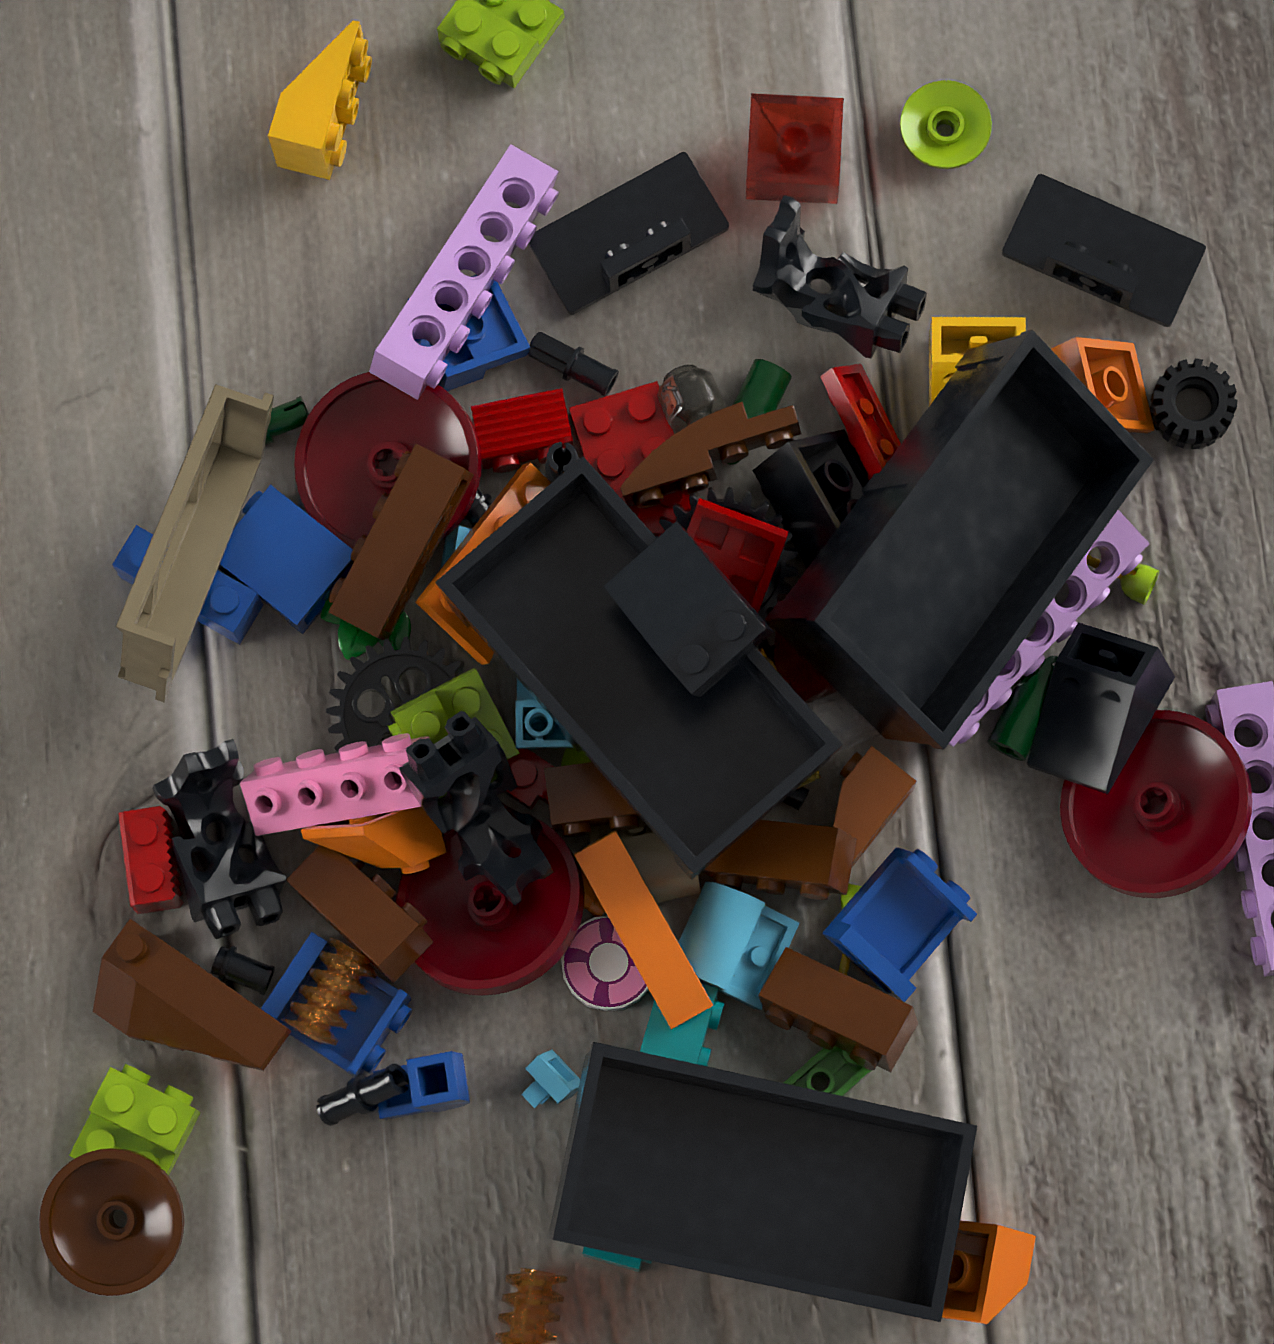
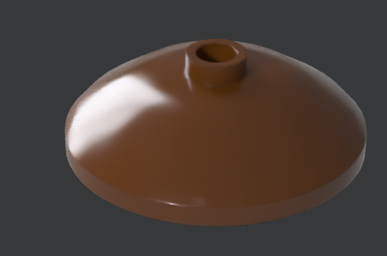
[39,1148,184,1296]

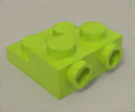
[437,0,565,88]
[388,668,519,798]
[69,1064,201,1176]

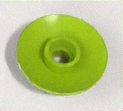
[900,80,992,169]

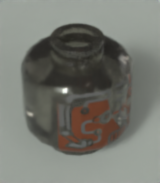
[658,365,726,432]

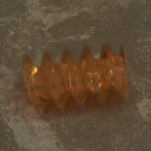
[281,937,378,1046]
[494,1268,568,1344]

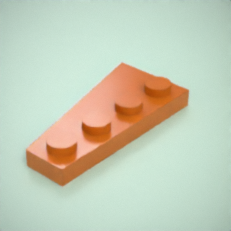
[415,462,551,665]

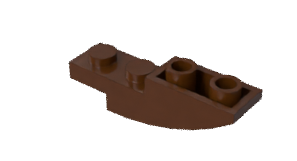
[620,401,802,509]

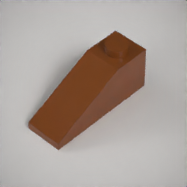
[828,746,917,897]

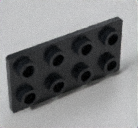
[528,152,729,315]
[1002,174,1206,327]

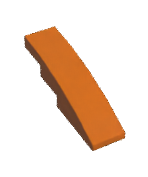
[574,830,714,1029]

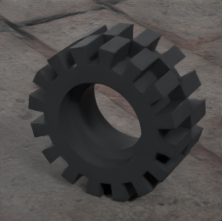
[1150,358,1238,449]

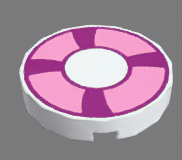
[561,916,649,1011]

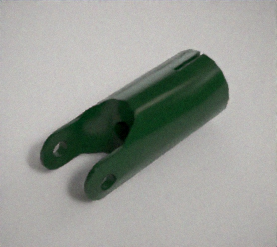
[726,359,792,465]
[987,656,1058,761]

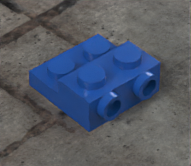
[407,275,531,391]

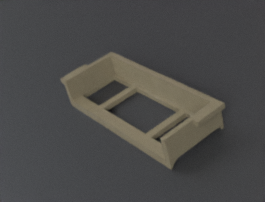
[115,384,274,702]

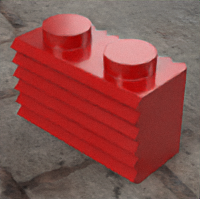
[471,388,574,473]
[118,806,184,914]

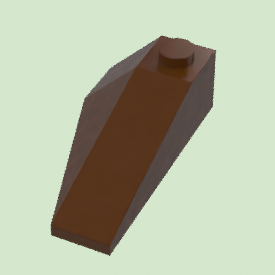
[92,919,292,1071]

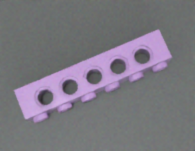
[369,144,559,400]
[948,510,1150,747]
[1205,681,1274,977]

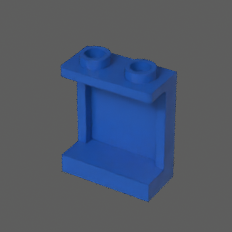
[219,484,354,634]
[822,847,977,1002]
[261,932,412,1077]

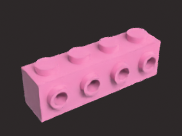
[240,733,429,836]

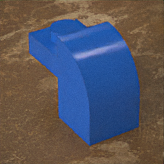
[373,1051,470,1120]

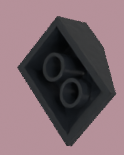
[604,521,774,697]

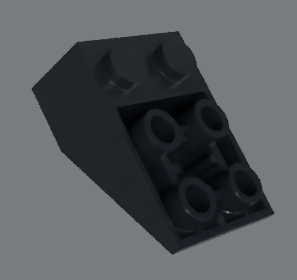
[1027,622,1175,794]

